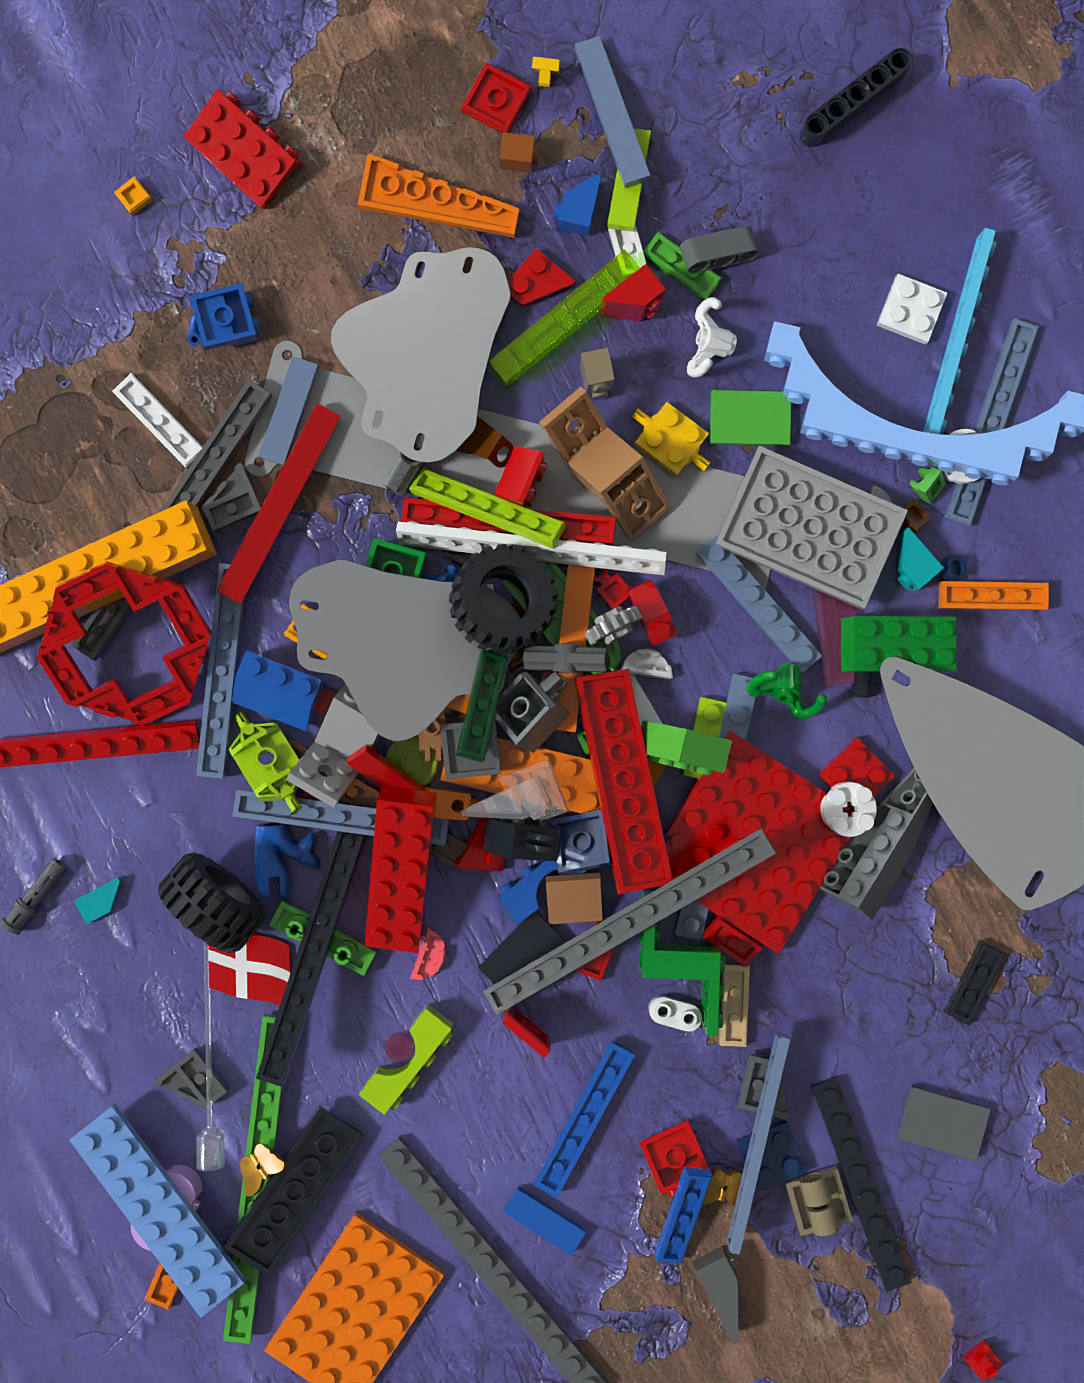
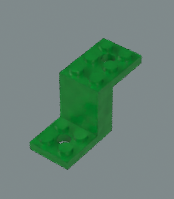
[639,888,725,1036]

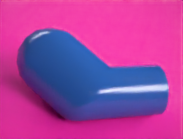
[187,314,201,346]
[422,565,459,582]

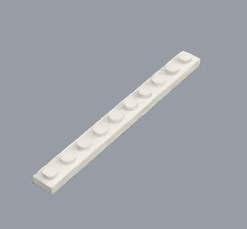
[396,521,667,575]

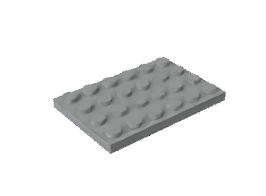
[715,446,908,610]

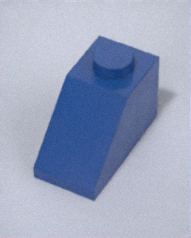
[554,174,601,236]

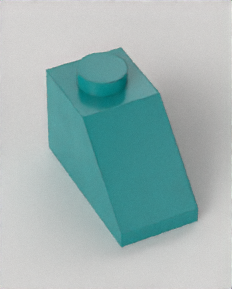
[895,527,944,591]

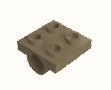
[785,1166,853,1236]

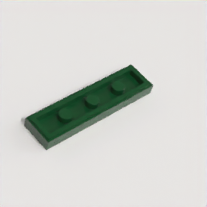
[456,650,508,763]

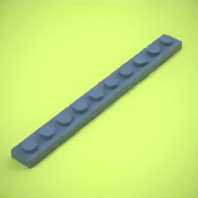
[674,674,755,941]

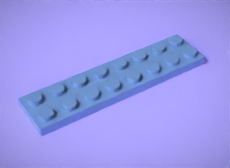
[69,1104,247,1318]

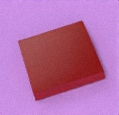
[461,62,532,134]
[502,1006,551,1058]

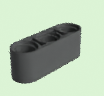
[680,226,760,274]

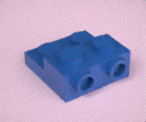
[189,283,262,350]

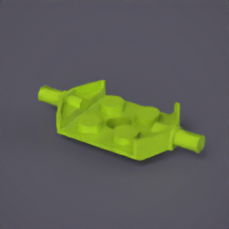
[229,712,303,814]

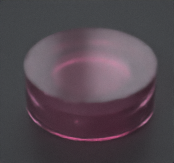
[385,1032,413,1061]

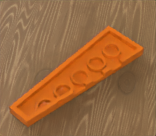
[358,154,519,238]

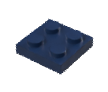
[553,810,612,875]
[736,1120,808,1193]

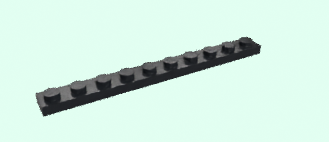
[256,831,366,1087]

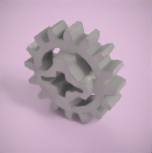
[585,606,643,645]

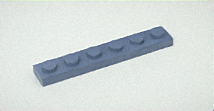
[696,536,822,673]

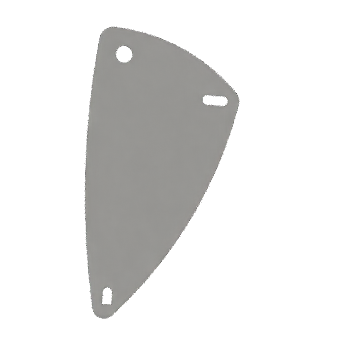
[880,657,1084,910]

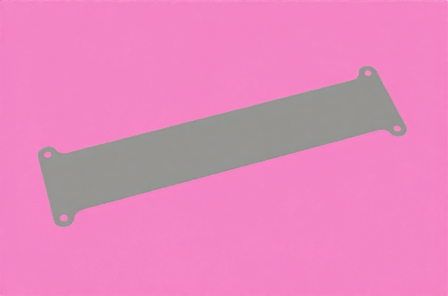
[245,341,771,590]

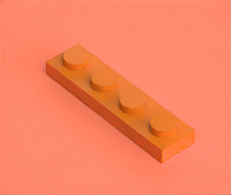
[938,581,1049,610]

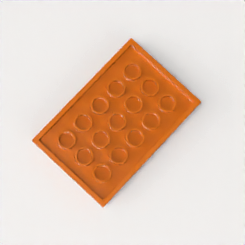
[264,1212,444,1383]

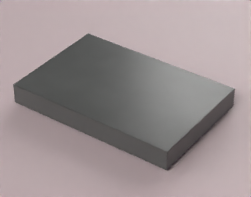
[897,1085,991,1161]

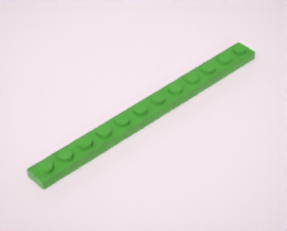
[223,1014,283,1344]

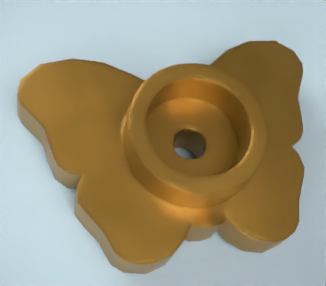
[240,1143,288,1196]
[702,1167,742,1207]

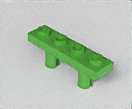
[269,900,378,976]

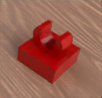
[963,1339,1004,1382]

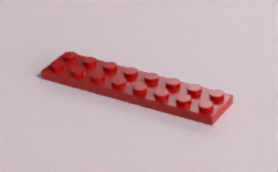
[574,669,673,894]

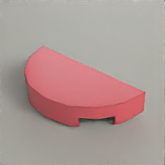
[410,927,446,980]

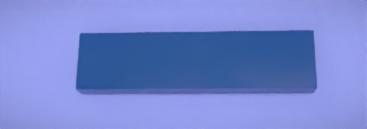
[654,1167,712,1264]

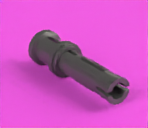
[0,858,67,935]

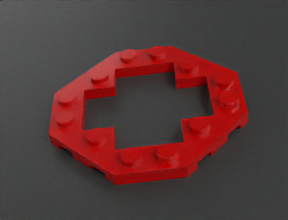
[37,561,211,726]

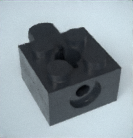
[482,814,561,862]

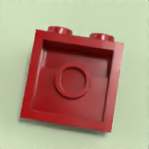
[639,1120,711,1198]

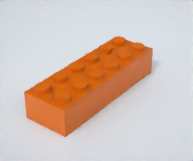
[440,737,601,813]

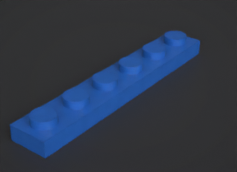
[533,1040,635,1198]

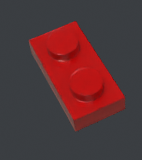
[703,916,762,967]

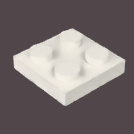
[876,274,947,345]

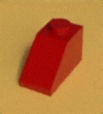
[627,579,678,646]

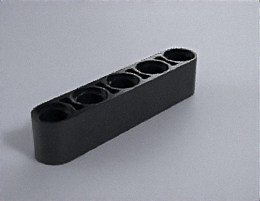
[800,47,913,147]

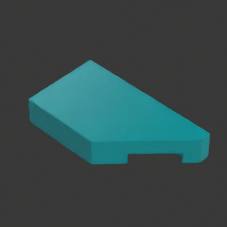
[74,877,123,924]

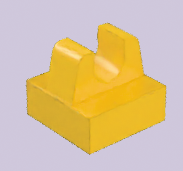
[532,57,560,87]

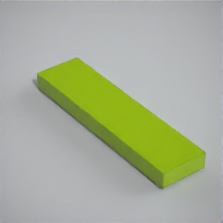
[608,128,651,232]

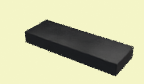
[944,940,1006,1026]

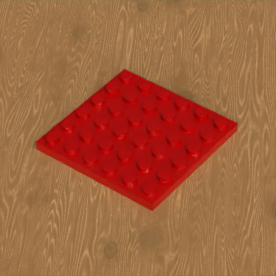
[665,731,854,954]

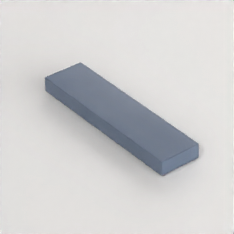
[259,356,319,465]

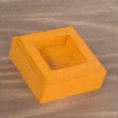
[114,176,153,216]

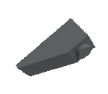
[693,1246,739,1344]

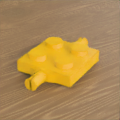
[632,402,711,477]

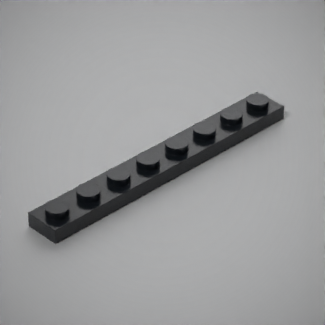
[810,1076,912,1292]

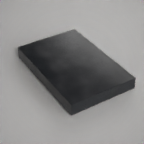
[478,911,567,1006]

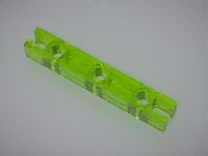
[489,249,640,387]

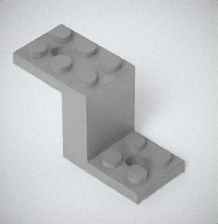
[286,683,381,808]

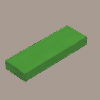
[643,232,722,300]

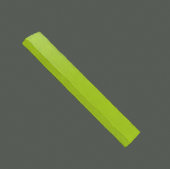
[409,468,565,549]

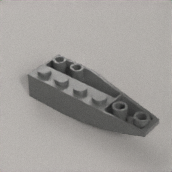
[819,768,933,920]

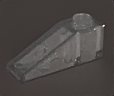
[460,774,553,820]

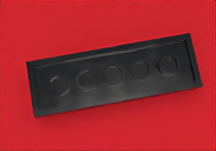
[224,1105,364,1276]

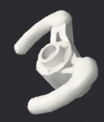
[687,297,737,378]

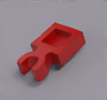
[593,568,630,610]

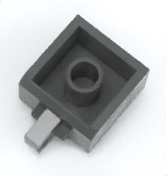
[494,672,570,753]

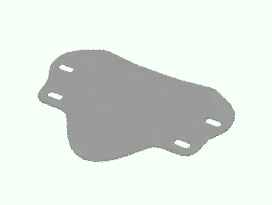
[331,247,510,462]
[289,560,520,741]

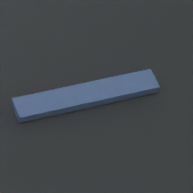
[575,36,650,188]

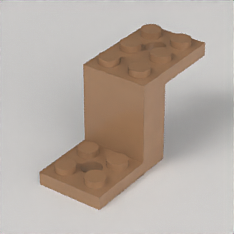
[539,387,671,541]

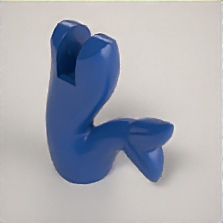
[254,823,319,900]

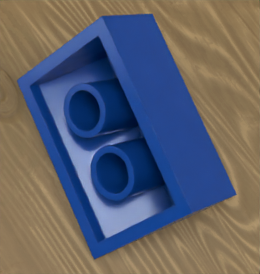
[232,650,327,732]

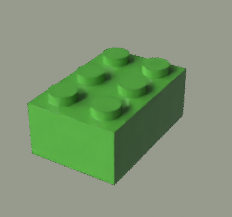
[641,720,732,776]

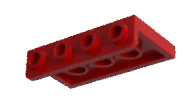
[183,89,303,209]

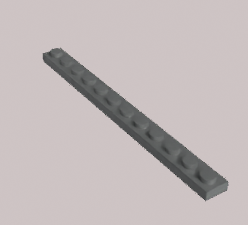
[71,379,273,661]
[483,828,777,1015]
[378,1136,608,1383]

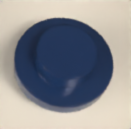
[940,555,967,581]

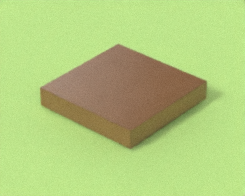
[546,873,602,924]

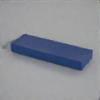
[503,1187,586,1256]

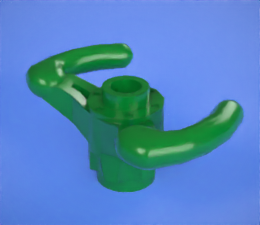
[746,663,827,719]

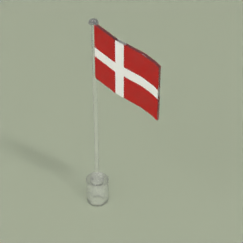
[196,935,291,1171]

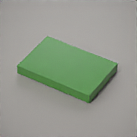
[709,390,791,447]

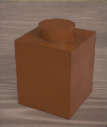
[500,132,539,173]

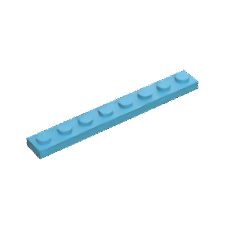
[923,228,996,435]

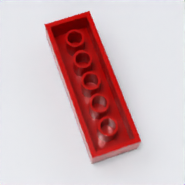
[365,786,437,953]

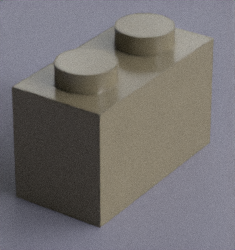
[580,348,615,400]

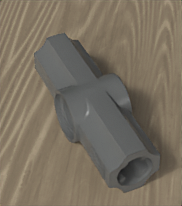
[383,433,426,497]
[523,644,608,674]

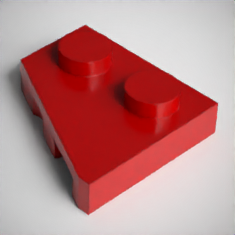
[508,248,575,308]
[453,815,505,872]

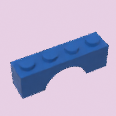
[498,861,587,925]

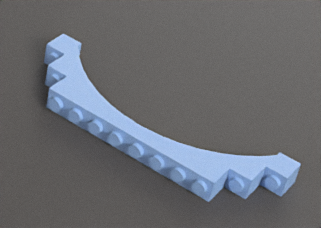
[764,321,1084,486]

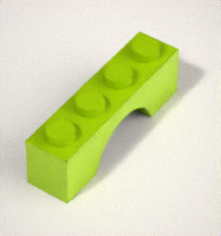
[359,1004,453,1115]

